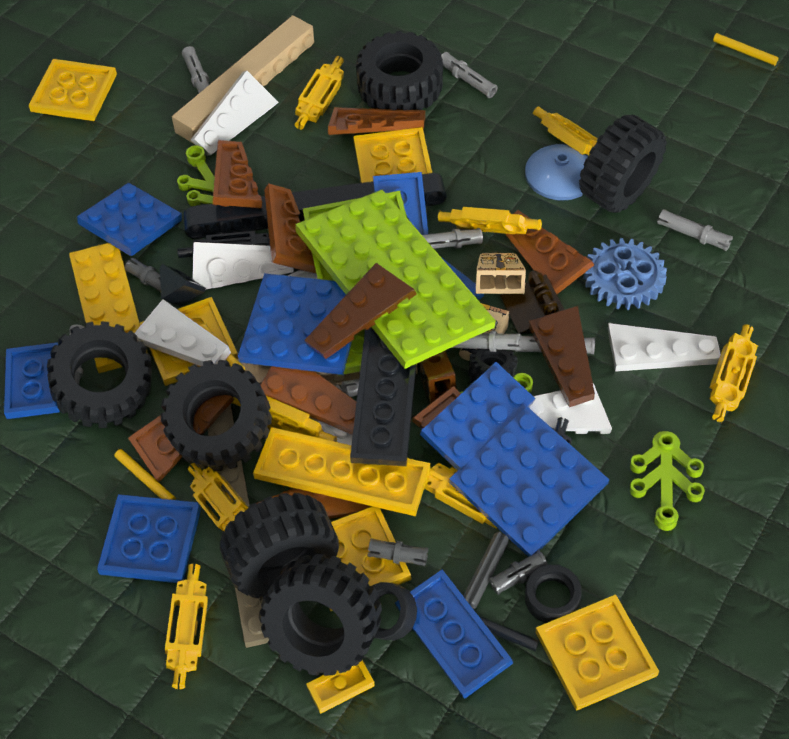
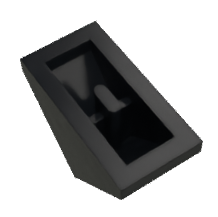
[160,264,206,306]

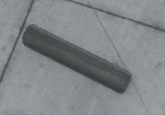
[463,532,509,609]

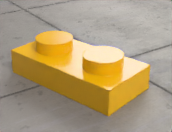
[306,660,375,714]

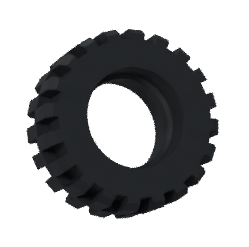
[356,31,443,110]
[579,115,667,213]
[47,321,152,428]
[160,360,272,471]
[219,493,339,598]
[259,554,382,676]

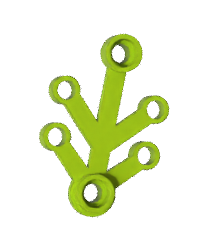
[177,145,215,206]
[630,431,705,531]

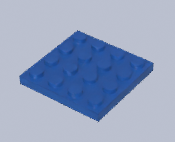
[238,273,352,375]
[449,406,609,557]

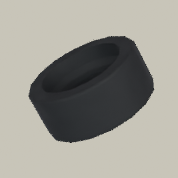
[525,565,582,623]
[373,582,417,641]

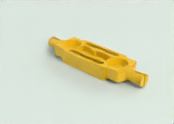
[295,56,344,130]
[533,107,598,155]
[438,207,542,234]
[709,324,758,422]
[232,396,337,442]
[188,463,248,531]
[424,463,497,529]
[165,564,208,689]

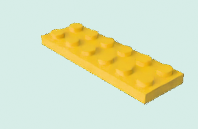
[69,243,148,373]
[253,427,430,516]

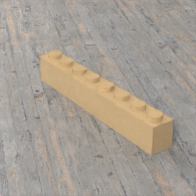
[172,15,314,144]

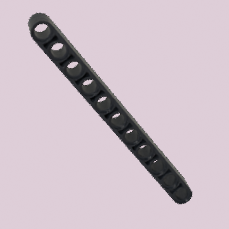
[184,173,447,239]

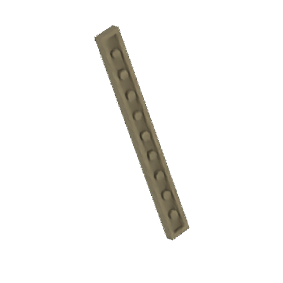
[208,404,269,648]

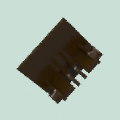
[500,270,565,334]

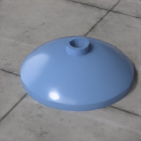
[525,144,589,200]

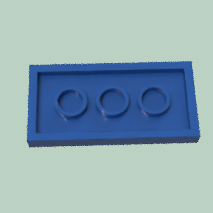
[420,362,536,471]
[395,570,513,699]

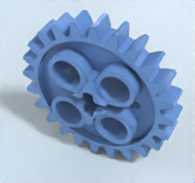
[583,238,667,310]

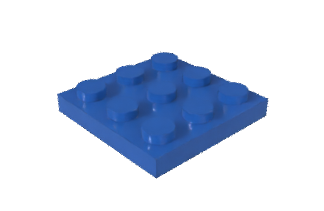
[77,183,182,256]
[97,494,201,583]

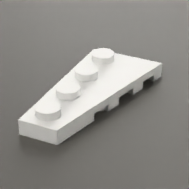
[191,71,279,156]
[193,242,294,289]
[135,300,231,366]
[608,323,721,371]
[529,384,612,434]

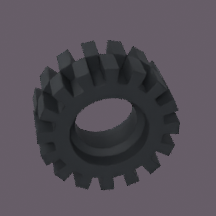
[468,349,518,381]

